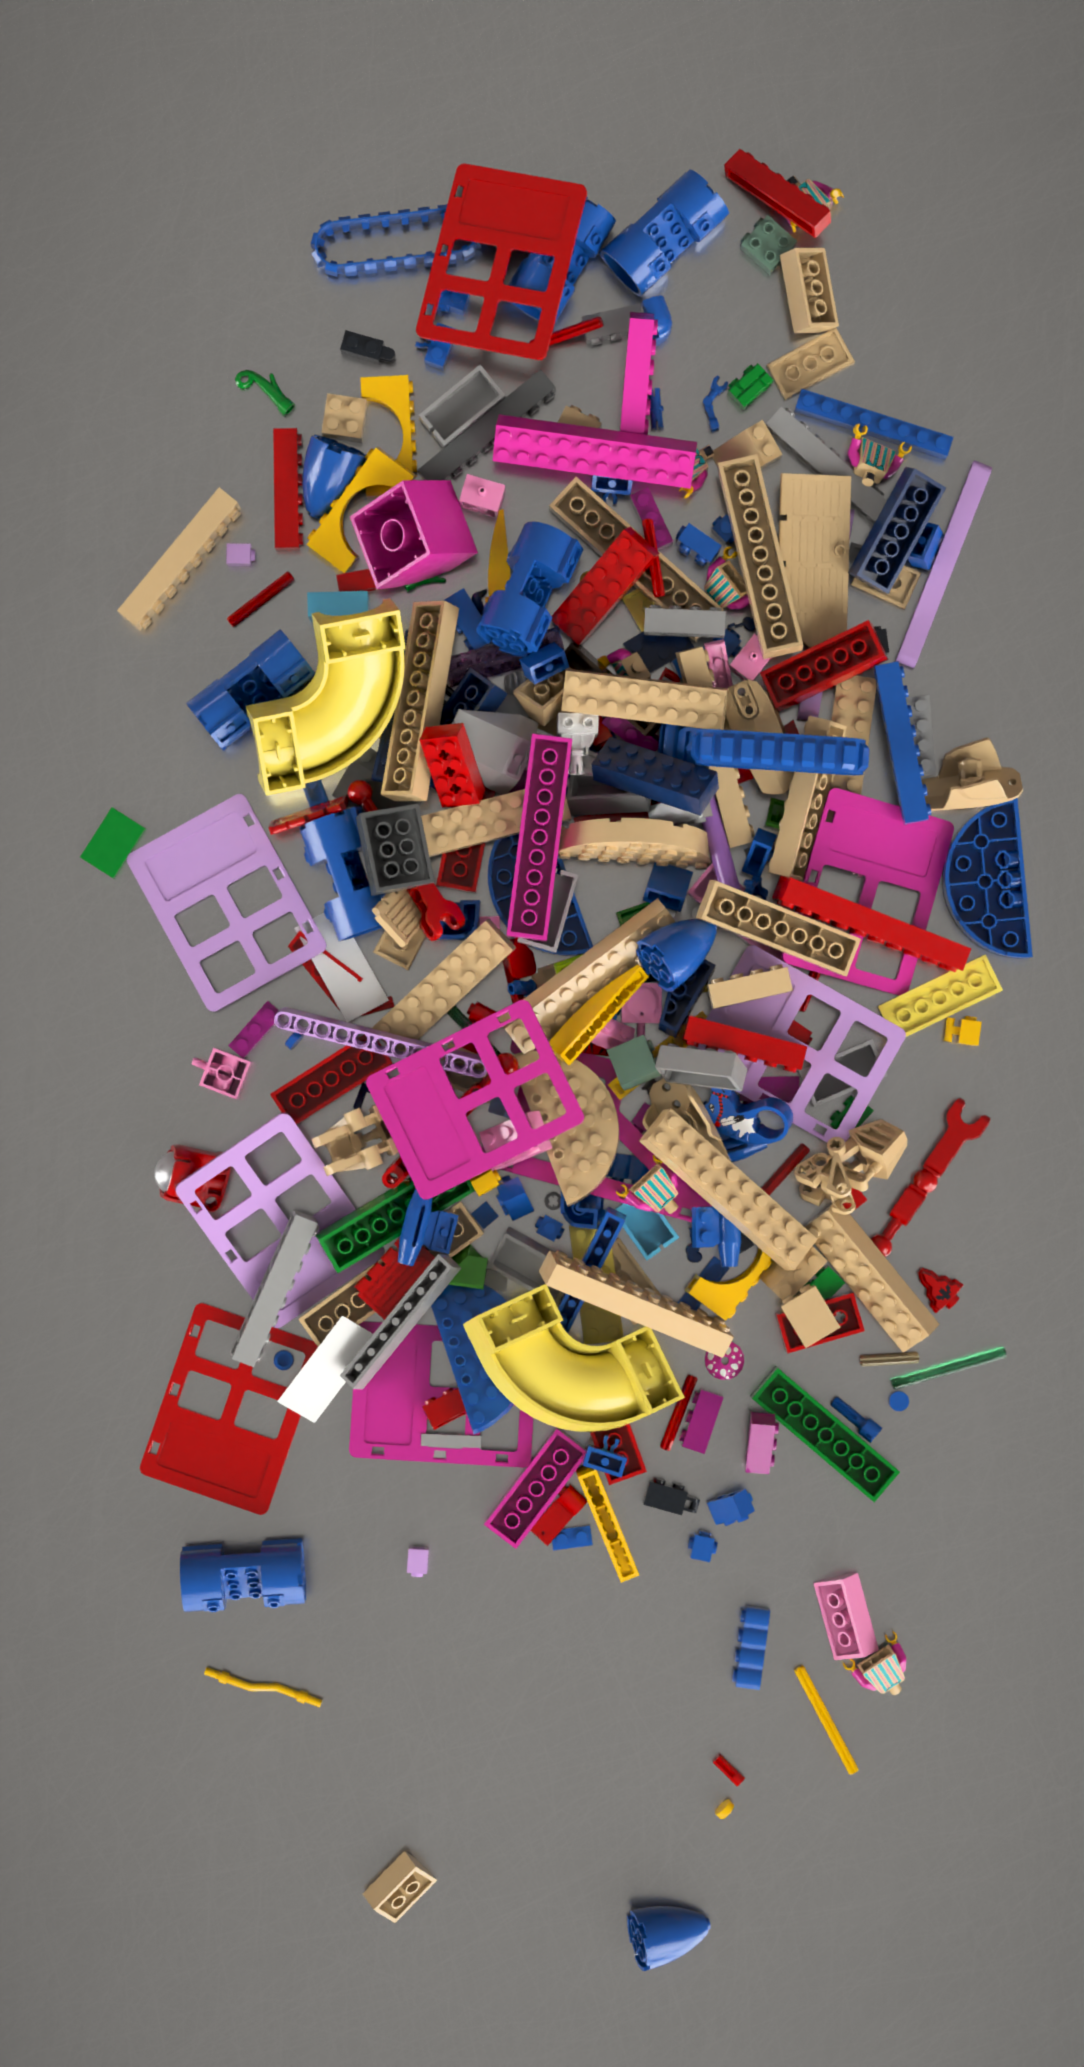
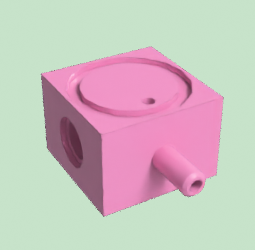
[459,474,506,518]
[729,634,772,681]
[621,983,662,1037]
[191,1048,253,1099]

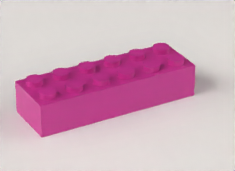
[620,312,658,435]
[484,1427,587,1549]

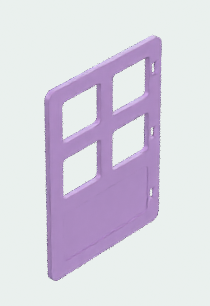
[127,794,326,1012]
[693,945,906,1143]
[175,1113,384,1328]

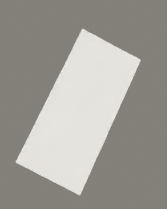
[294,913,389,1022]
[277,1316,373,1423]

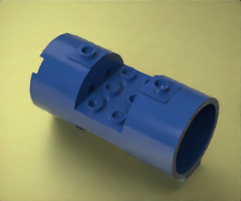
[599,169,729,296]
[508,197,616,325]
[476,522,584,657]
[186,629,315,751]
[299,806,386,941]
[180,1538,306,1612]

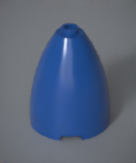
[303,434,367,519]
[636,918,717,992]
[627,1906,711,1971]

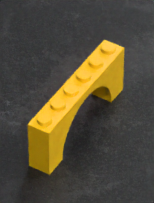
[360,375,417,500]
[306,447,417,573]
[685,1247,772,1321]

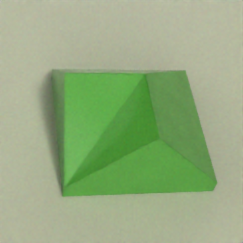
[448,1245,488,1289]

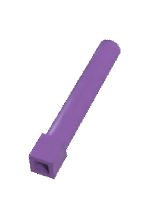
[702,795,741,890]

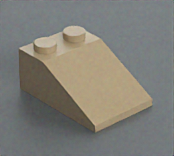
[712,420,782,469]

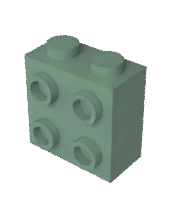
[740,215,797,275]
[607,1035,661,1091]

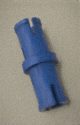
[648,388,664,430]

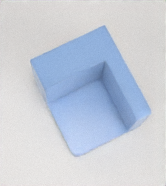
[488,1097,509,1118]

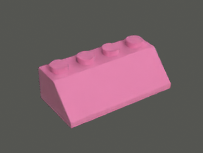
[813,1573,879,1660]

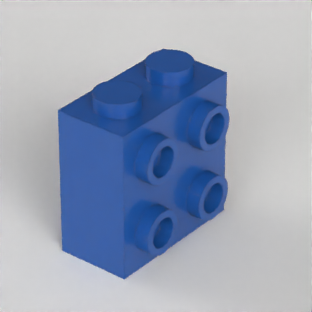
[676,523,722,567]
[643,862,693,912]

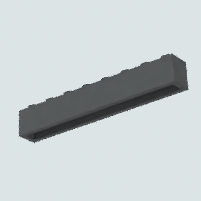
[418,369,556,480]

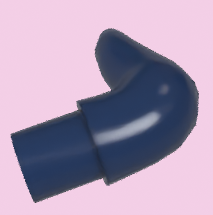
[472,589,487,615]

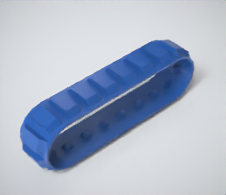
[311,204,482,277]
[691,729,870,775]

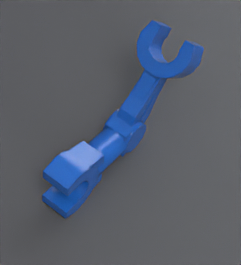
[703,375,728,432]
[743,876,769,900]

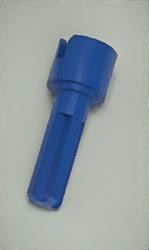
[831,1397,882,1443]

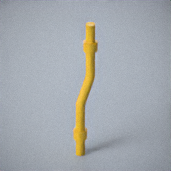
[204,1667,322,1707]

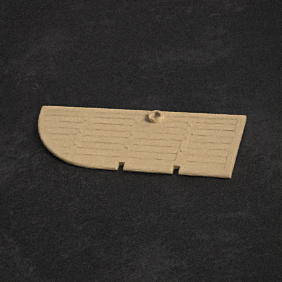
[779,473,851,648]

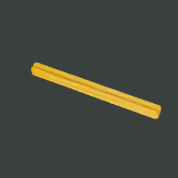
[794,1665,858,1775]

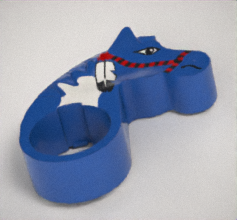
[703,1088,793,1144]

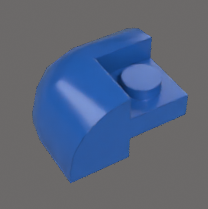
[642,296,672,346]
[439,900,481,940]
[560,1191,605,1229]

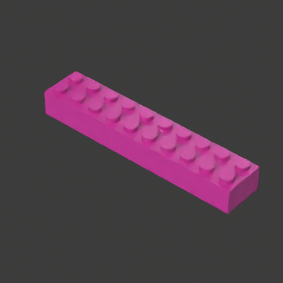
[493,414,697,489]
[507,734,572,941]

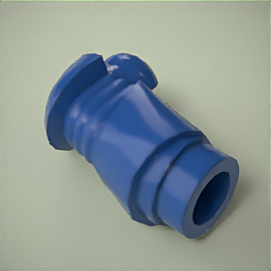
[508,979,537,997]

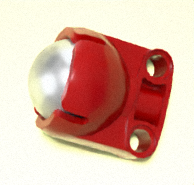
[154,1144,231,1212]

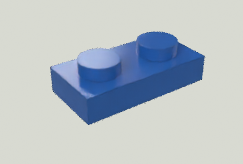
[552,1525,593,1551]

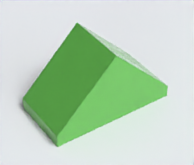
[764,797,785,831]

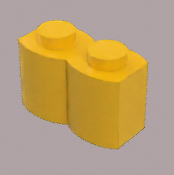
[470,1169,502,1197]

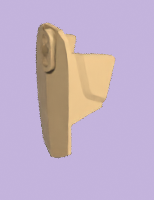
[724,679,794,795]
[921,737,1023,811]
[642,1078,731,1161]

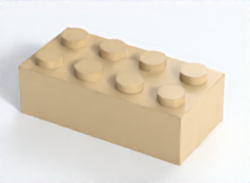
[780,248,839,333]
[707,964,793,1009]

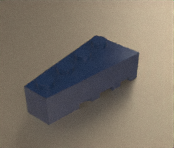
[658,959,716,1038]

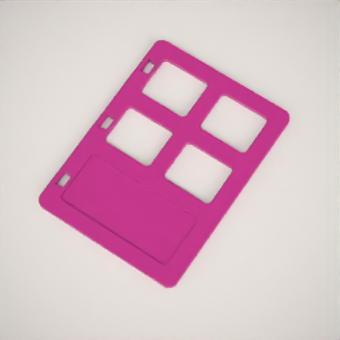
[782,788,954,996]
[366,1000,585,1199]
[349,1322,533,1468]

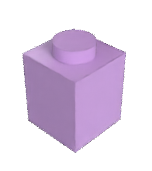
[226,543,256,567]
[407,1546,429,1577]

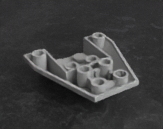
[452,709,538,795]

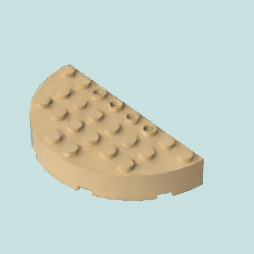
[558,818,711,869]
[514,1051,619,1207]

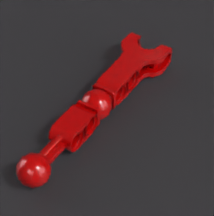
[347,780,465,941]
[382,1053,519,1189]
[870,1098,991,1258]

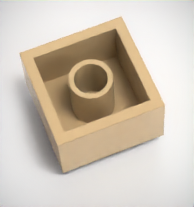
[321,393,368,443]

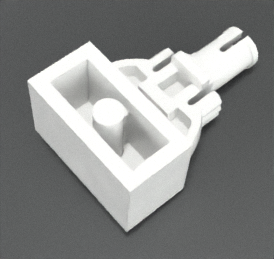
[557,713,599,775]

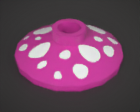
[705,1342,744,1380]

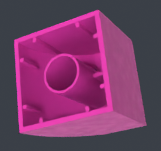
[350,480,478,589]

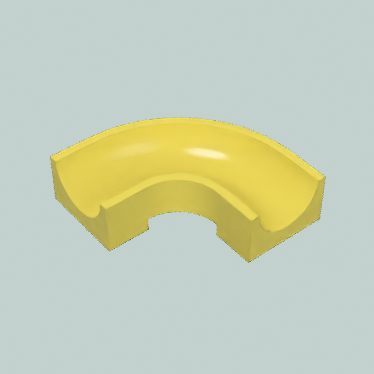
[246,598,405,796]
[463,1284,685,1432]

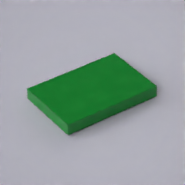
[80,807,146,879]

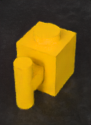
[944,1016,982,1046]

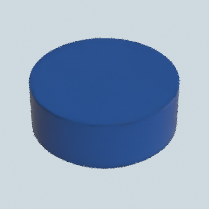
[285,1032,304,1050]
[274,1350,294,1370]
[889,1391,909,1411]

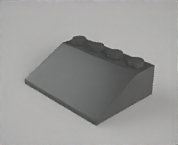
[332,748,431,813]
[356,803,435,896]

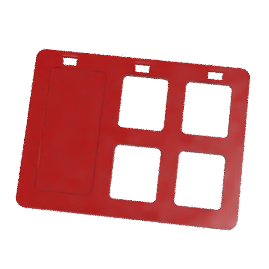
[416,163,587,360]
[140,1303,318,1515]

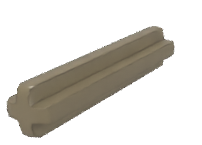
[860,1352,919,1366]

